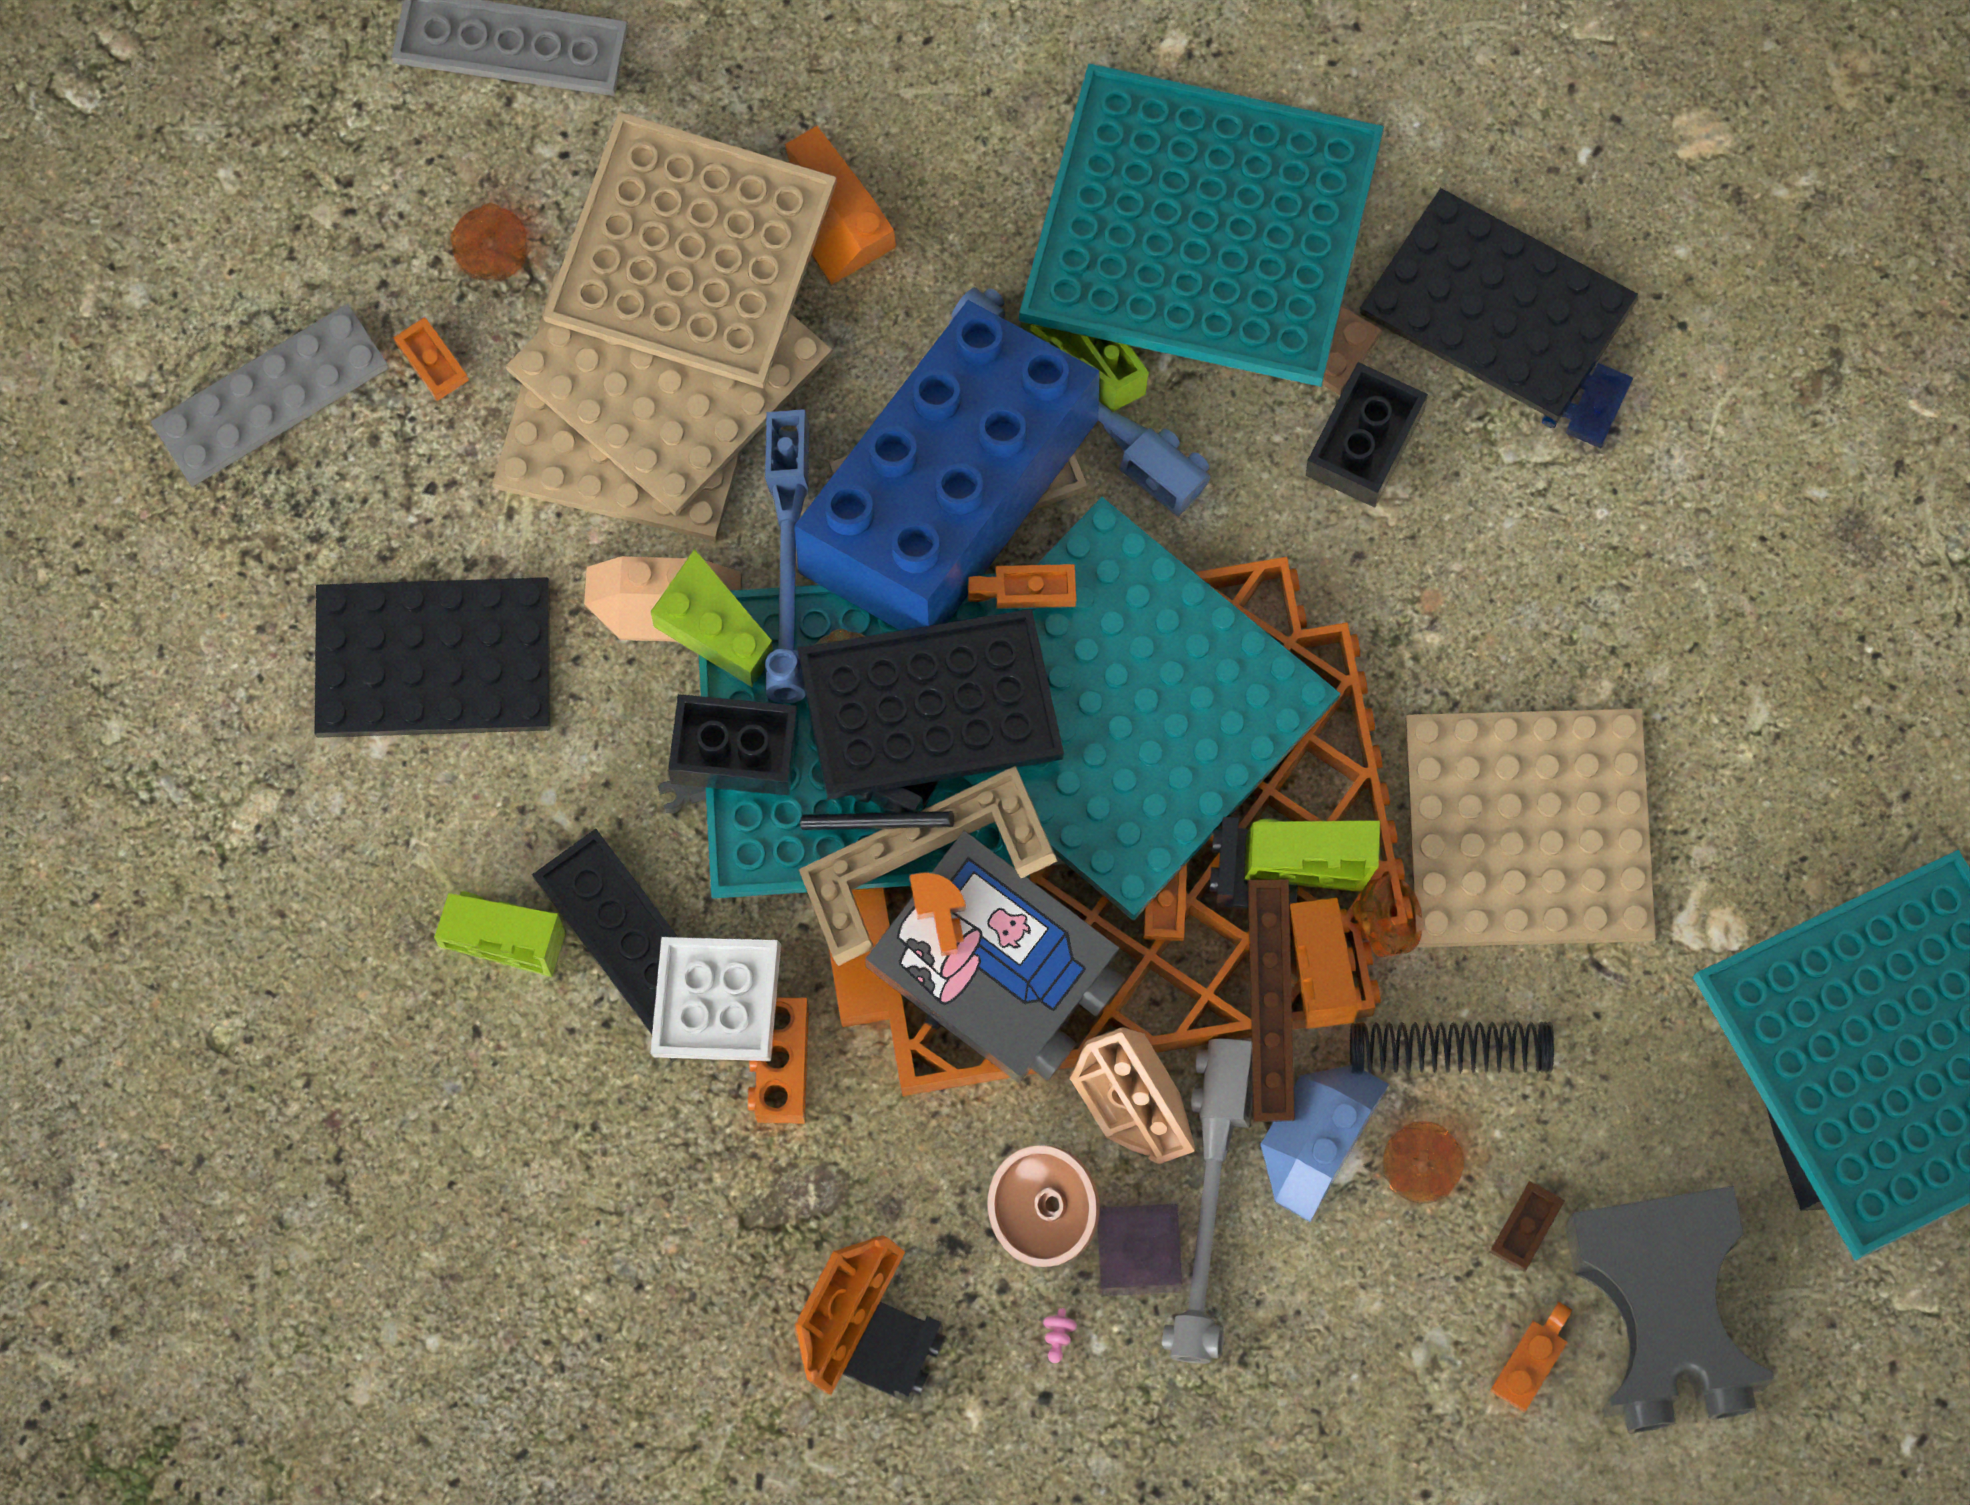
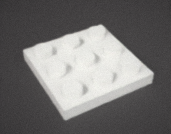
[650,937,781,1061]

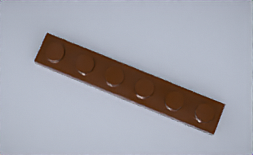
[1248,879,1294,1122]

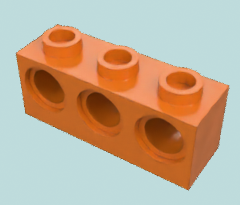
[748,997,809,1124]

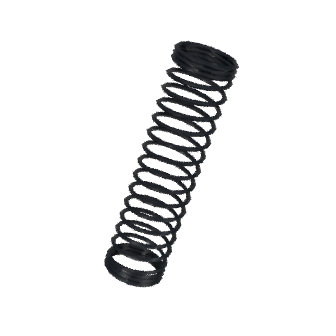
[1350,1021,1554,1074]

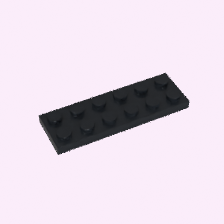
[532,829,679,1063]

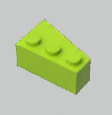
[1021,322,1149,412]
[651,549,773,687]
[1244,819,1380,892]
[434,891,566,977]

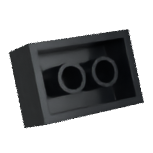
[1305,362,1428,508]
[668,694,799,796]

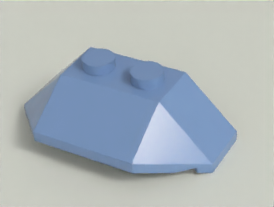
[1261,1065,1389,1222]

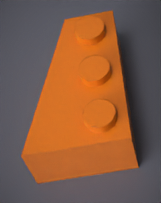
[1289,898,1362,1029]

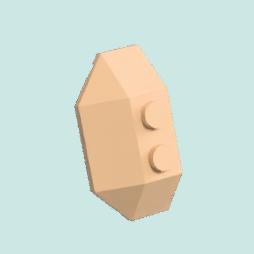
[584,556,742,642]
[1070,1028,1195,1164]

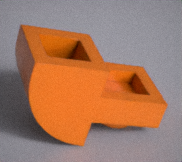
[910,873,966,956]

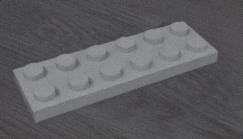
[391,0,628,96]
[151,303,389,487]

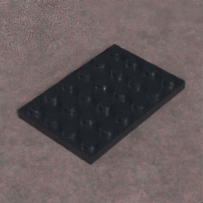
[1360,188,1638,422]
[314,577,550,738]
[797,609,1064,800]

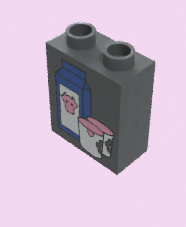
[865,831,1126,1084]

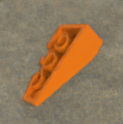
[785,126,896,285]

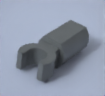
[657,781,706,814]

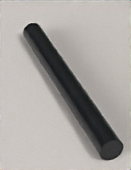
[800,811,954,830]

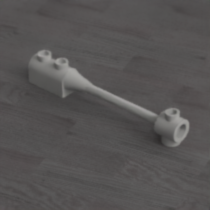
[1162,1039,1253,1364]

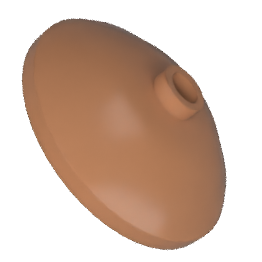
[987,1145,1100,1267]

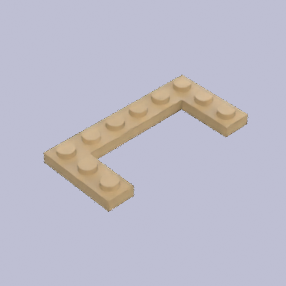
[799,766,1057,966]

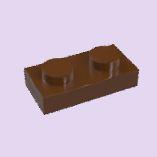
[1490,1181,1565,1272]

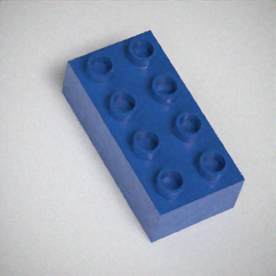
[794,300,1100,631]

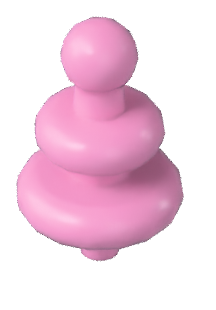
[1043,1308,1077,1363]

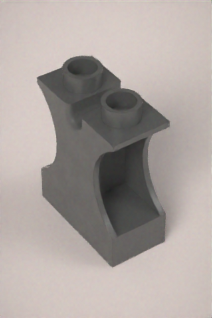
[1565,1186,1774,1433]

